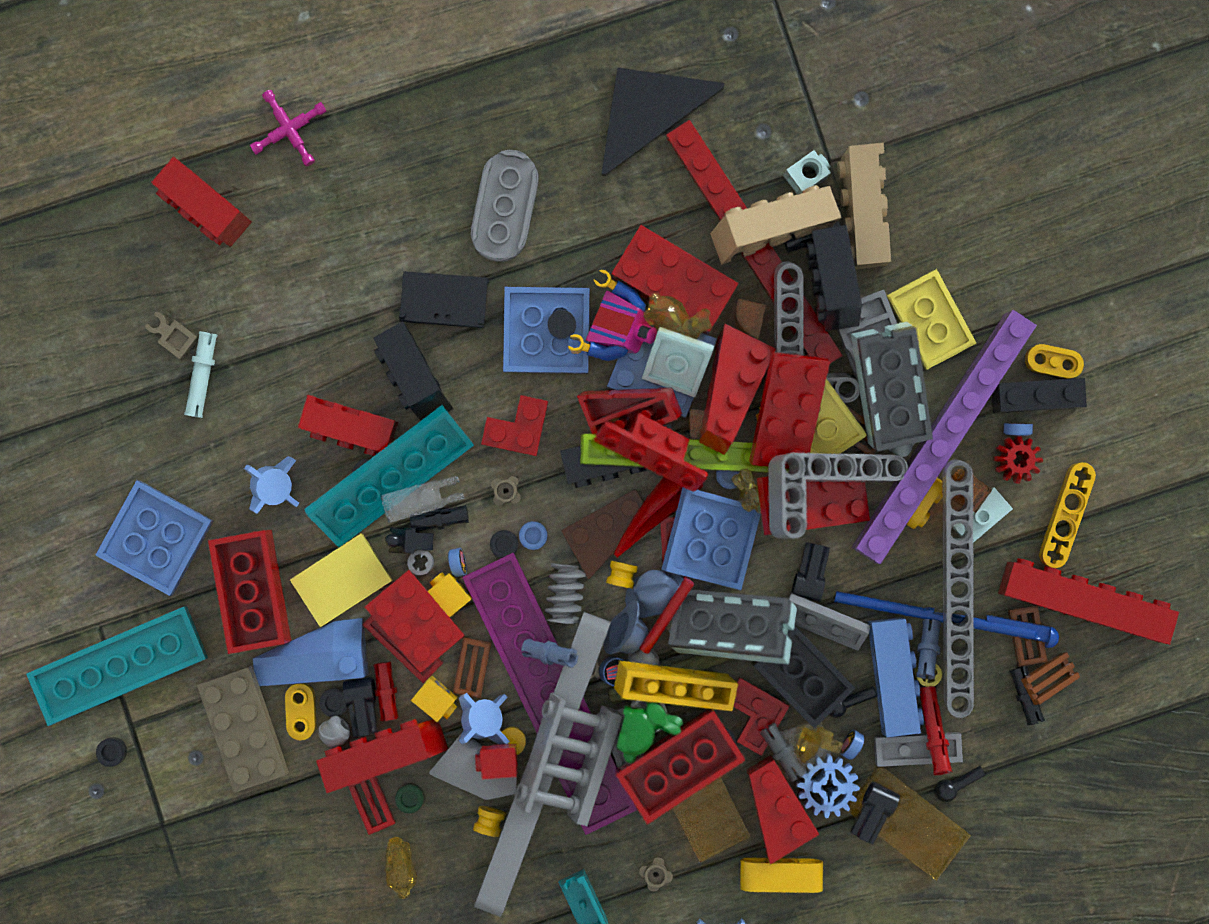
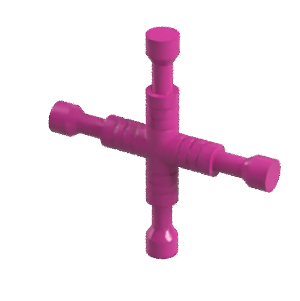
[250,90,327,167]

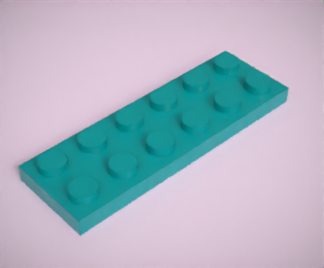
[304,405,474,547]
[26,606,208,726]

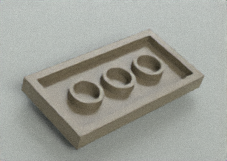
[197,666,289,793]

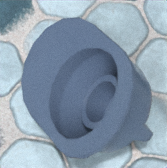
[625,570,684,618]
[603,600,649,655]

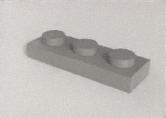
[789,593,871,651]
[874,732,963,767]

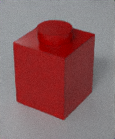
[475,744,518,780]

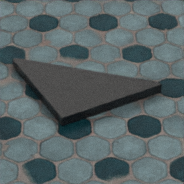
[602,67,724,176]

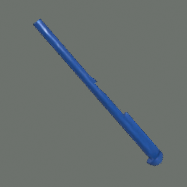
[834,591,1059,648]

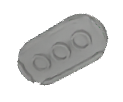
[471,150,539,262]

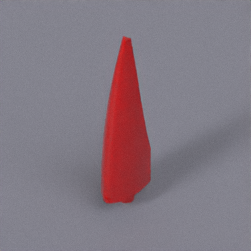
[614,470,705,558]

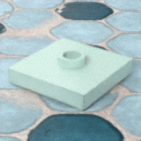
[642,327,714,397]

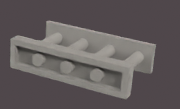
[515,693,623,826]

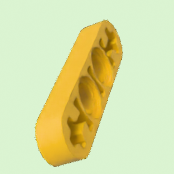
[1039,462,1096,568]

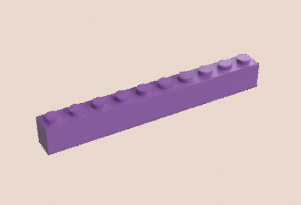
[851,310,1037,564]

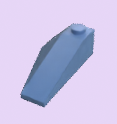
[253,618,369,686]

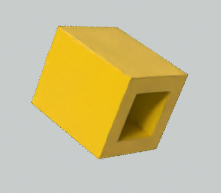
[428,572,472,617]
[411,676,458,722]

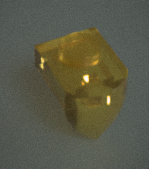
[798,726,843,763]

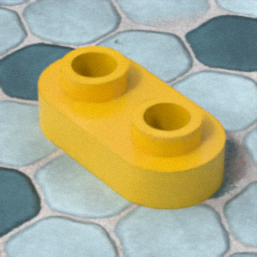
[1025,344,1084,379]
[906,477,943,529]
[285,683,317,741]

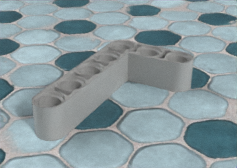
[774,261,860,403]
[769,453,908,539]

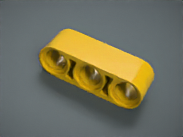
[740,858,823,893]

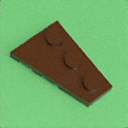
[561,489,643,580]

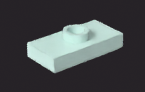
[953,487,1013,543]

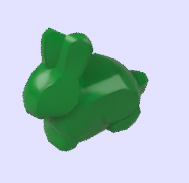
[617,701,682,764]

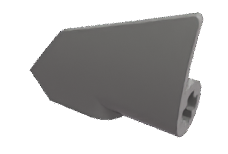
[429,733,517,800]

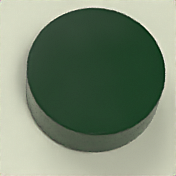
[395,783,425,814]

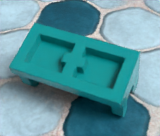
[558,869,608,924]

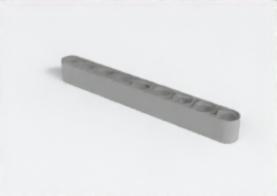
[942,459,974,718]

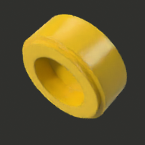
[498,726,526,755]

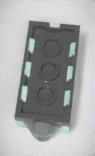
[851,322,933,457]
[666,590,797,664]

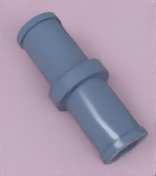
[916,619,941,679]
[521,639,578,668]

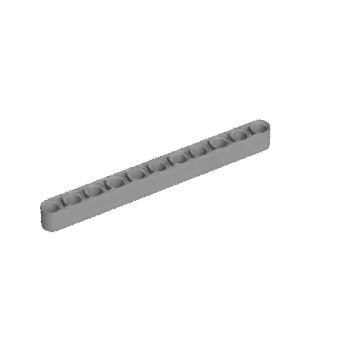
[474,612,611,917]

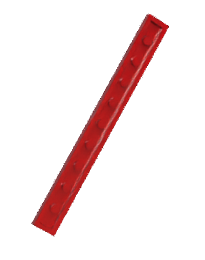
[666,120,843,363]

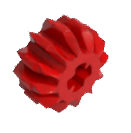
[993,435,1043,484]

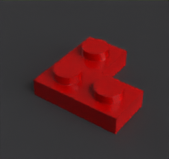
[481,395,548,457]
[733,677,790,756]

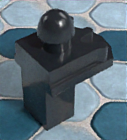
[385,527,434,554]

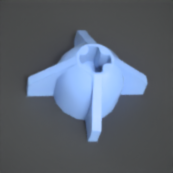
[244,456,299,514]
[458,693,510,745]

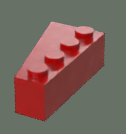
[699,324,776,455]
[316,719,449,793]

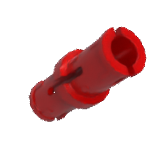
[373,662,399,721]

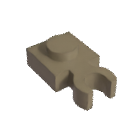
[145,312,199,360]

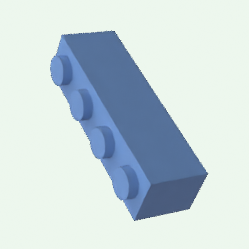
[867,617,924,738]

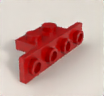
[594,413,708,492]

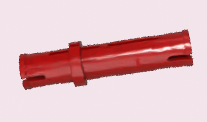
[920,686,952,775]

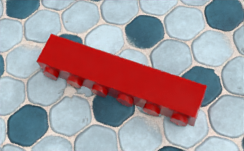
[998,558,1179,645]

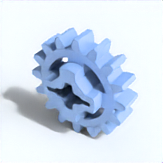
[796,754,860,818]

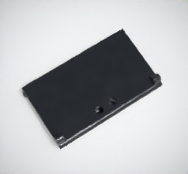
[399,271,489,328]

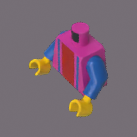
[568,270,657,361]

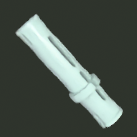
[184,331,218,418]

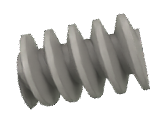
[545,563,586,624]

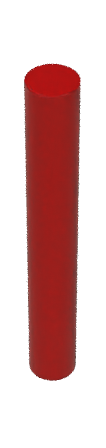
[639,578,694,654]

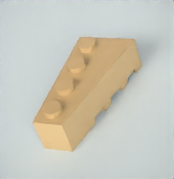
[837,143,891,269]
[710,185,841,265]

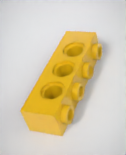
[614,660,738,711]

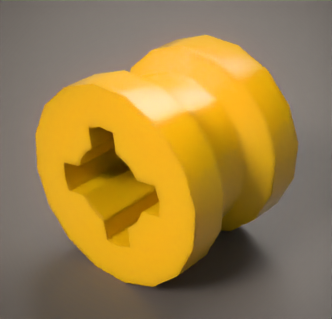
[606,560,638,589]
[473,806,506,837]

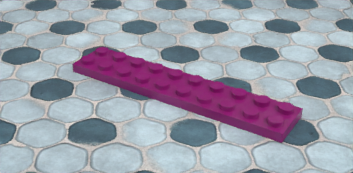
[462,552,637,835]

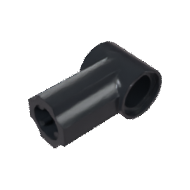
[791,542,830,602]
[343,677,379,737]
[850,781,900,844]

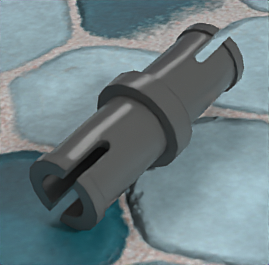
[759,723,806,782]

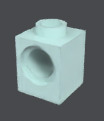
[783,150,831,195]

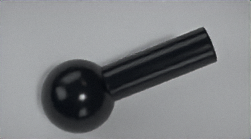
[829,686,877,718]
[935,765,986,802]

